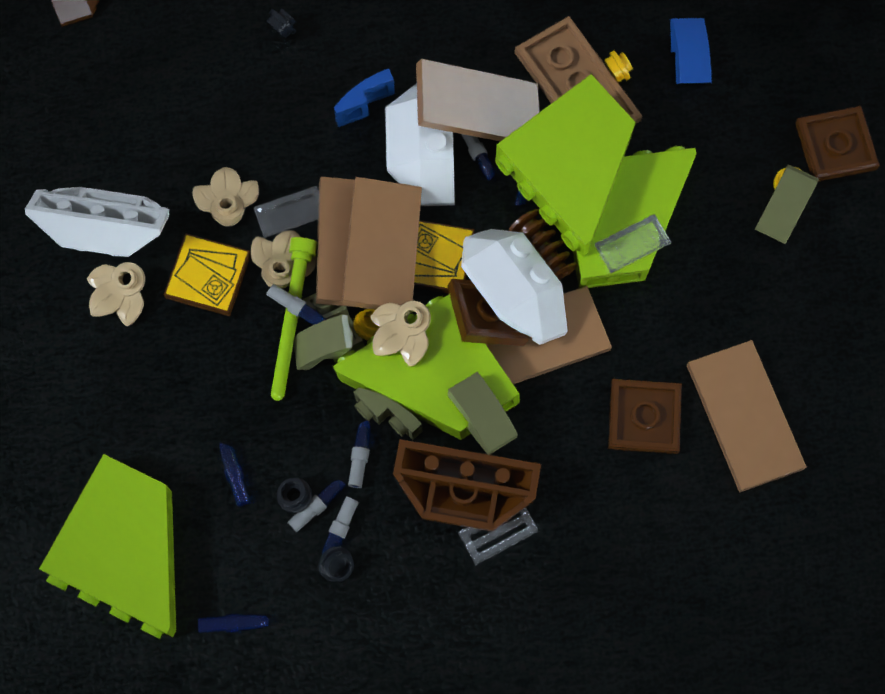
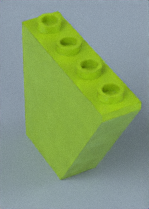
[495,74,635,257]
[572,146,696,289]
[333,294,520,440]
[39,454,176,639]

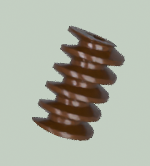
[508,209,578,280]

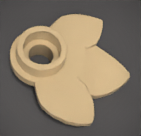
[192,167,259,226]
[251,230,317,289]
[87,262,145,326]
[370,301,431,367]

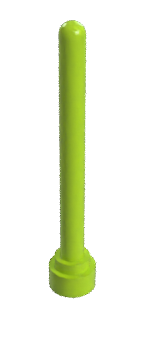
[271,237,318,401]

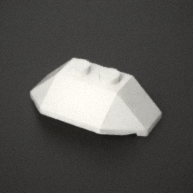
[385,83,455,206]
[25,187,169,257]
[461,229,568,345]

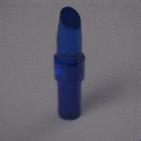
[220,443,250,506]
[198,614,269,633]

